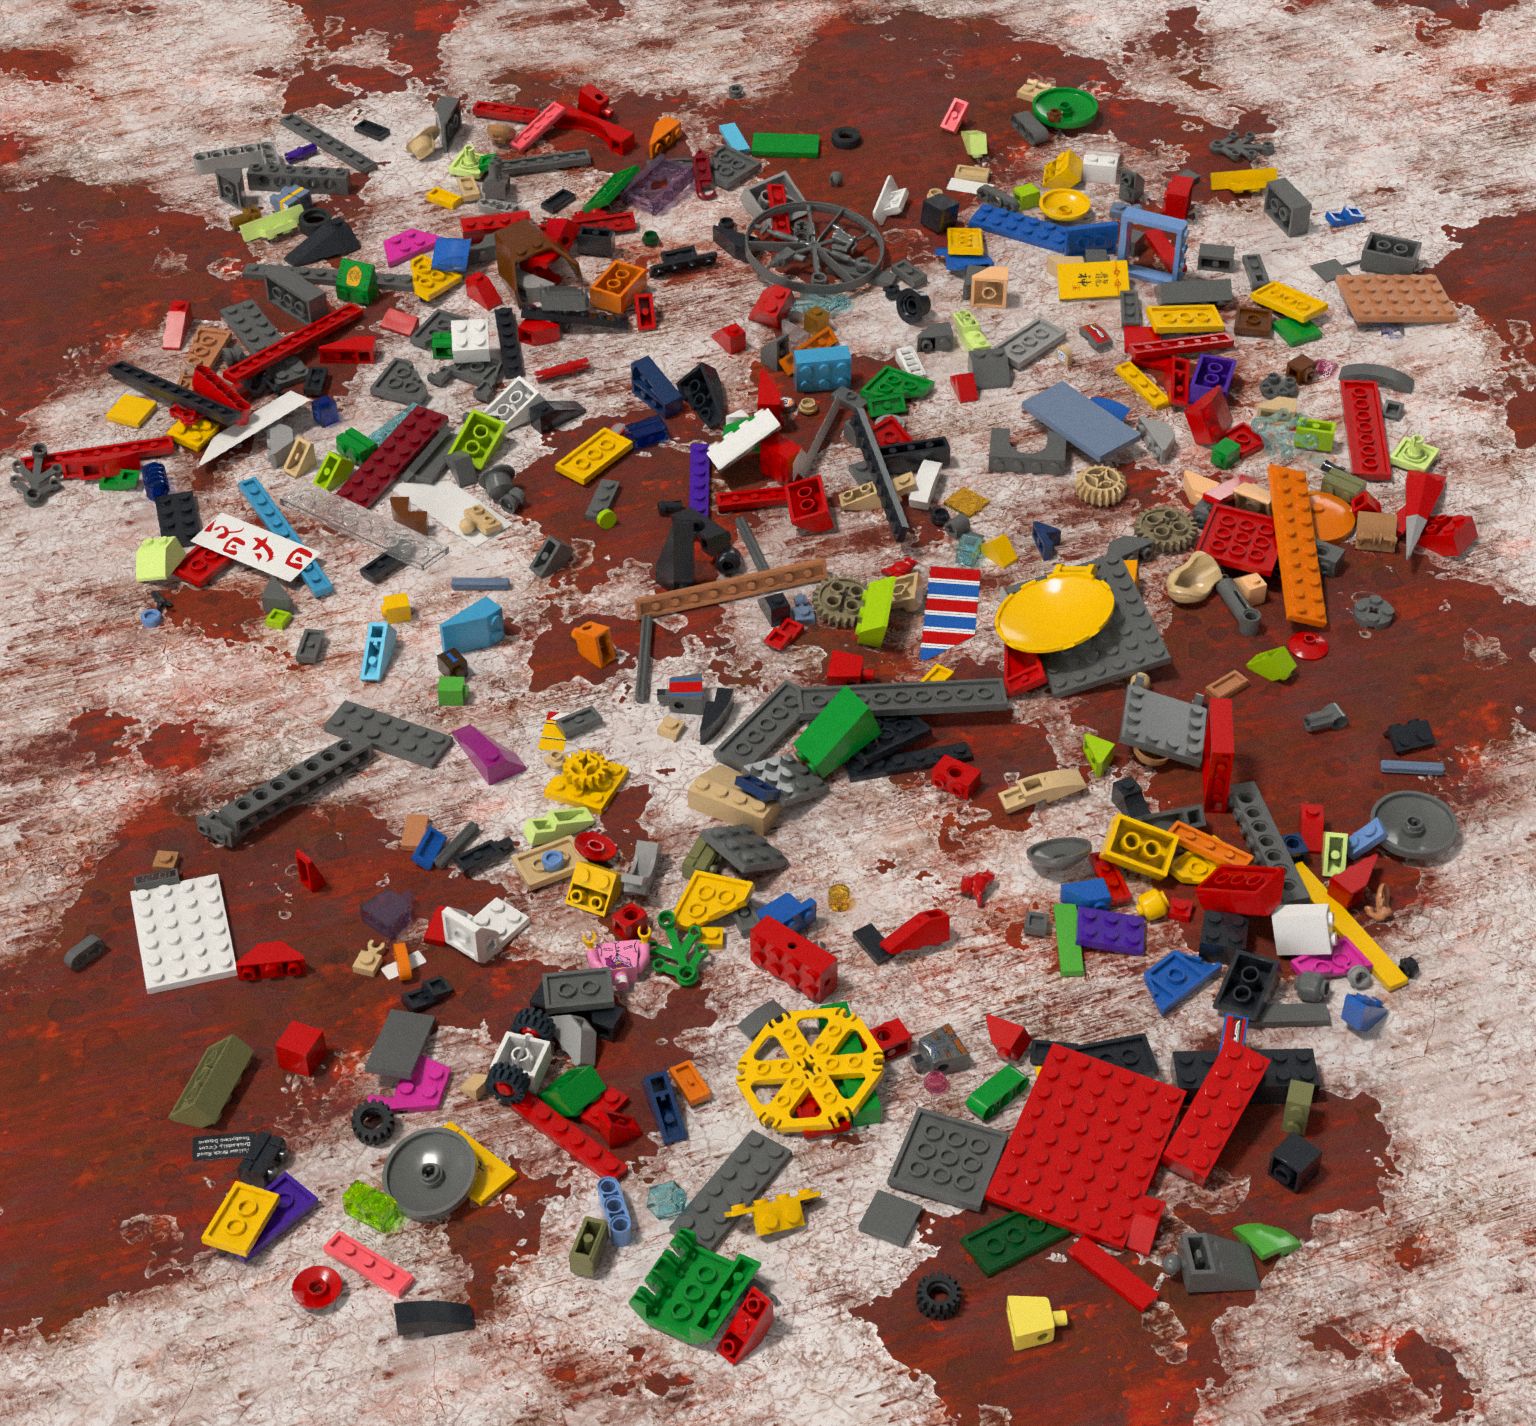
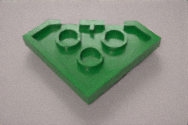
[860,365,935,399]

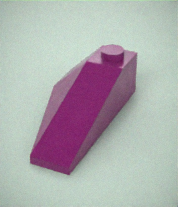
[452,724,527,786]

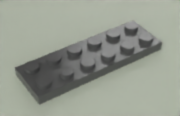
[713,680,801,771]
[324,700,453,769]
[669,1129,792,1252]

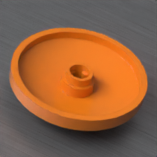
[1308,491,1355,545]

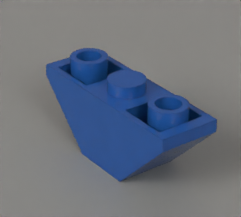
[1341,993,1389,1032]

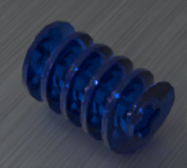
[141,462,170,502]

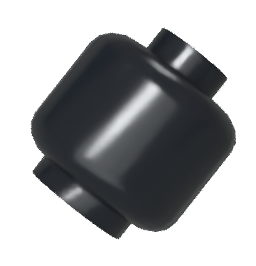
[716,546,742,575]

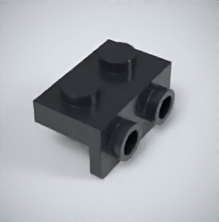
[1383,718,1436,754]

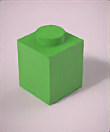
[438,676,469,706]

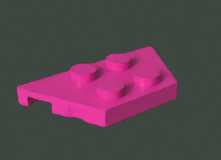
[383,229,442,268]

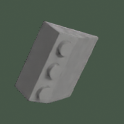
[739,170,812,230]

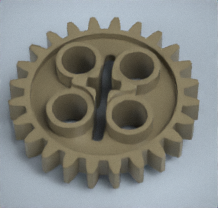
[1134,505,1197,553]
[812,574,868,628]

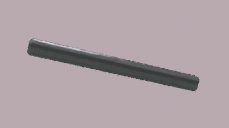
[635,614,653,703]

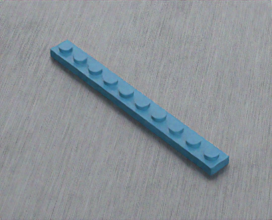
[238,477,333,598]

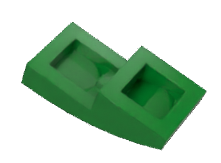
[99,469,141,491]

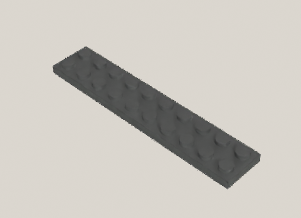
[797,678,1008,720]

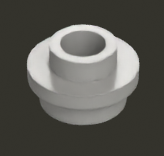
[1347,965,1370,987]

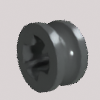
[729,84,743,99]

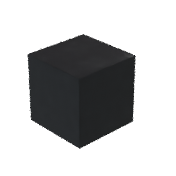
[920,193,959,233]
[1267,1131,1323,1195]

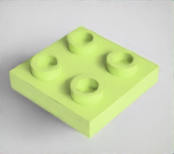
[448,145,486,179]
[1389,434,1440,473]

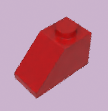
[465,271,502,311]
[633,293,656,330]
[711,323,746,355]
[1298,804,1324,854]
[985,1014,1032,1062]
[1125,1195,1166,1257]

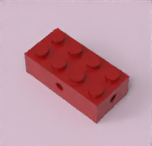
[750,915,838,1004]

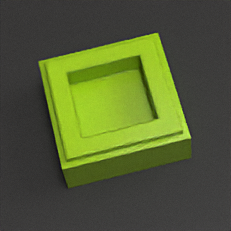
[264,608,292,630]

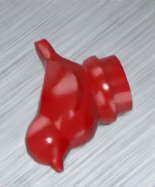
[881,557,918,577]
[961,869,995,906]

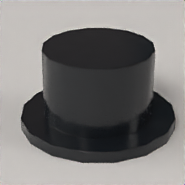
[896,288,931,324]

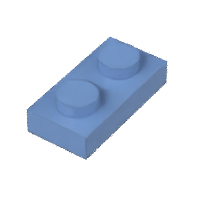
[1347,818,1389,861]

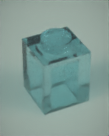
[955,534,982,567]
[646,1180,687,1220]

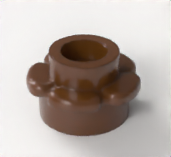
[1047,108,1063,123]

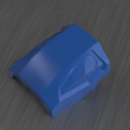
[431,237,472,272]

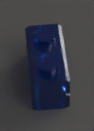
[625,415,668,451]

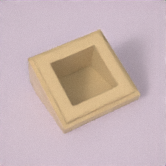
[459,1073,487,1101]

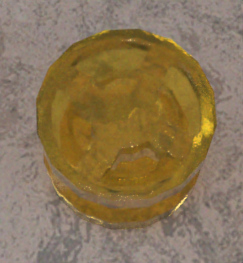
[828,884,850,912]

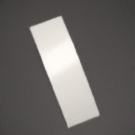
[909,460,942,510]

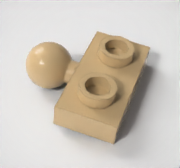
[459,504,502,535]

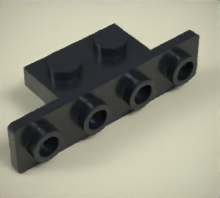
[649,245,718,277]
[240,352,283,398]

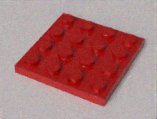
[1195,503,1278,577]

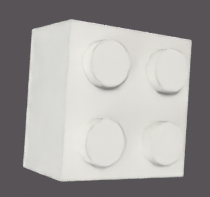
[451,319,490,363]

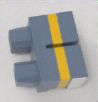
[270,185,312,212]

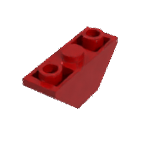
[236,941,307,981]
[716,1286,774,1365]

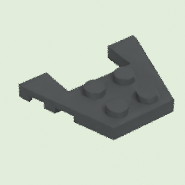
[427,358,503,402]

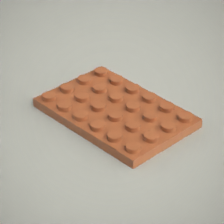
[1335,274,1459,323]

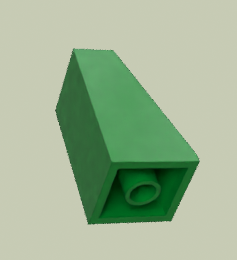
[793,685,882,779]

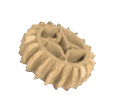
[1075,464,1127,507]

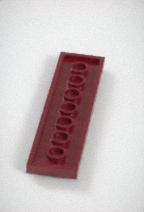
[333,405,449,513]

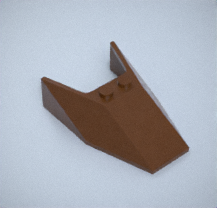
[494,218,583,310]

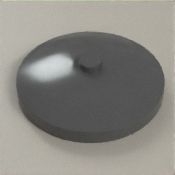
[1369,790,1458,859]
[382,1127,478,1220]

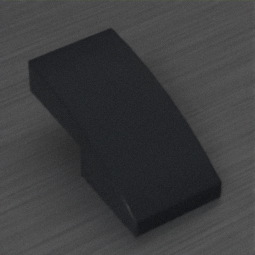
[401,975,454,1013]

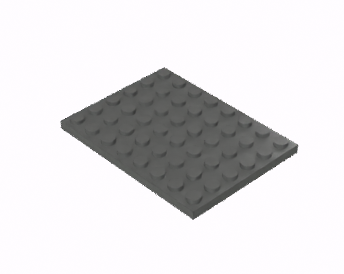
[1006,552,1172,700]

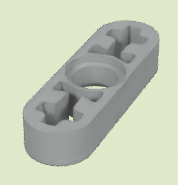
[478,198,524,214]

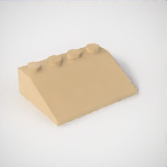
[688,764,785,836]

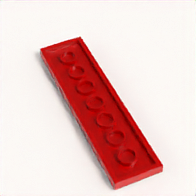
[1339,380,1392,481]

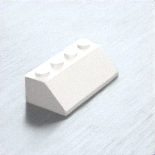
[707,408,782,473]

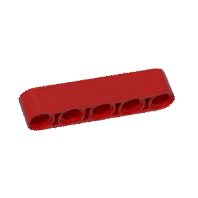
[192,365,251,426]

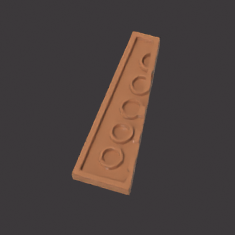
[177,327,232,391]

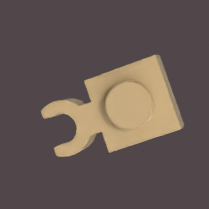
[352,940,385,977]

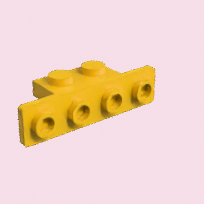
[1210,167,1277,193]
[724,1187,821,1236]

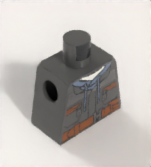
[910,1023,970,1077]

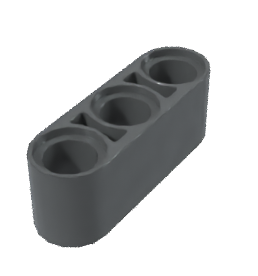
[1010,111,1049,145]

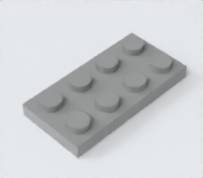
[992,317,1067,369]

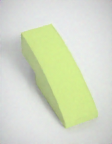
[523,807,595,846]

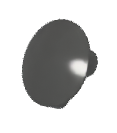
[1259,372,1297,398]

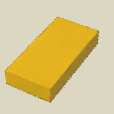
[426,187,463,210]

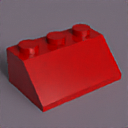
[784,474,834,533]

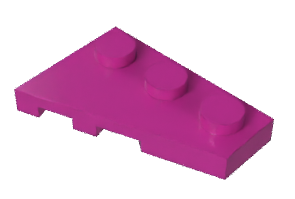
[1290,935,1373,978]

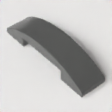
[1338,363,1415,394]

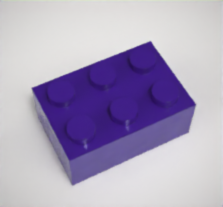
[1188,354,1237,404]

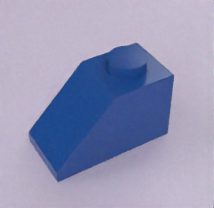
[1060,878,1111,911]

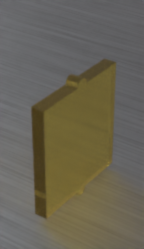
[944,487,990,519]

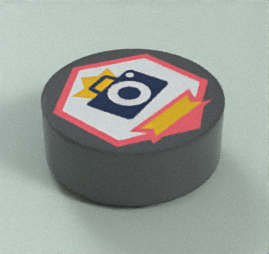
[781,396,795,413]

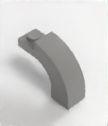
[621,840,663,895]

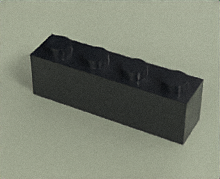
[878,436,950,475]

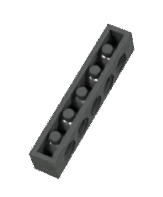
[246,163,352,195]

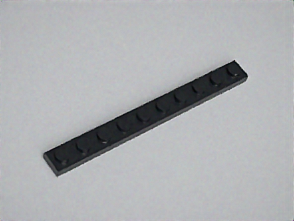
[108,361,242,425]
[850,408,909,543]

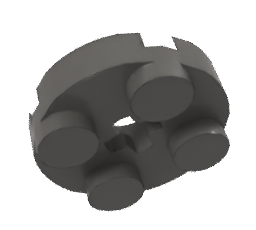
[1353,595,1395,630]

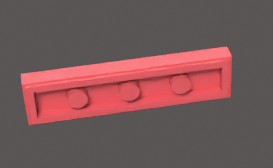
[509,102,567,153]
[323,1230,415,1299]

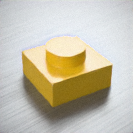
[700,927,723,950]

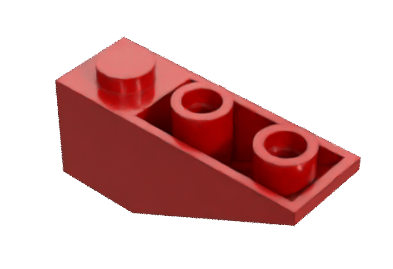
[1327,854,1378,909]
[880,908,950,954]

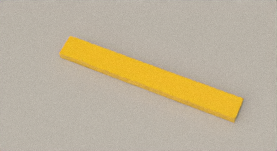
[1295,861,1408,992]

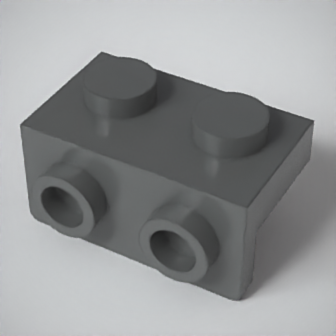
[196,810,248,848]

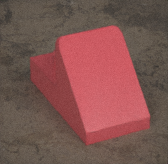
[940,98,970,134]

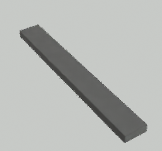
[280,113,378,175]

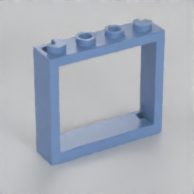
[1117,206,1189,284]

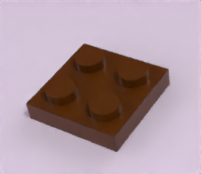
[1233,306,1273,337]

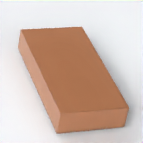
[1205,670,1249,699]
[401,814,429,851]

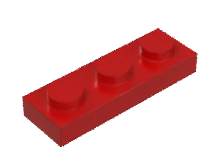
[1089,852,1132,907]

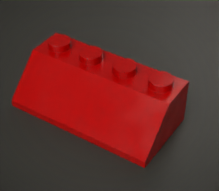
[459,210,531,244]
[1194,864,1286,916]

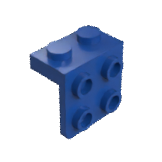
[756,893,817,932]

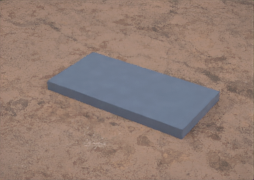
[1021,381,1141,463]

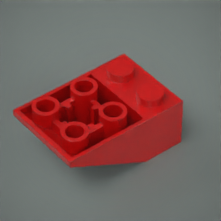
[1403,515,1478,556]

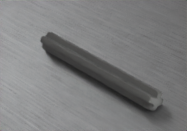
[735,516,770,572]

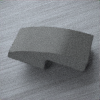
[737,999,789,1041]

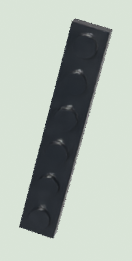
[521,304,629,329]
[494,307,523,379]
[845,742,972,783]

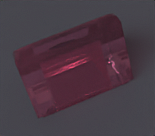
[1315,358,1338,378]

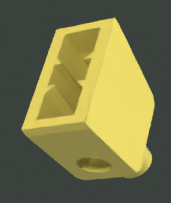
[1006,1296,1067,1351]

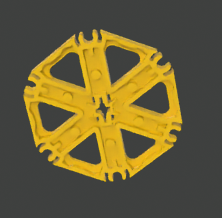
[736,1007,885,1133]

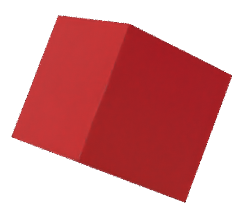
[275,1020,327,1078]

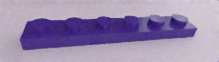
[689,443,709,518]

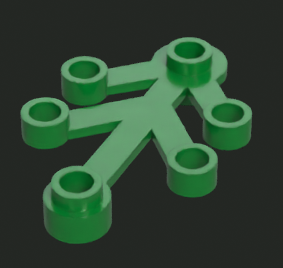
[648,910,709,986]

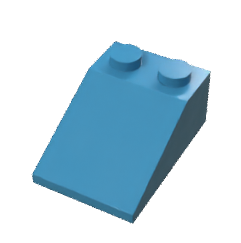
[440,596,505,653]

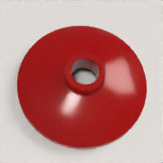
[1288,632,1329,661]
[574,832,617,861]
[292,1266,342,1309]

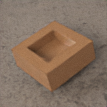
[152,850,180,872]

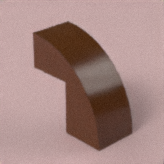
[390,497,429,536]

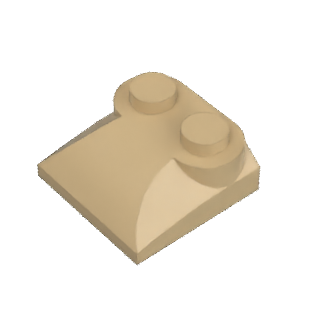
[890,572,924,612]

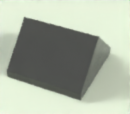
[215,168,246,211]

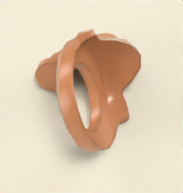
[1364,883,1393,922]

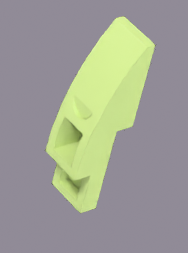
[952,310,991,353]

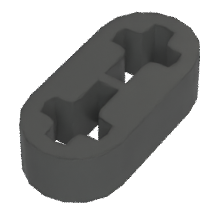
[64,934,105,970]

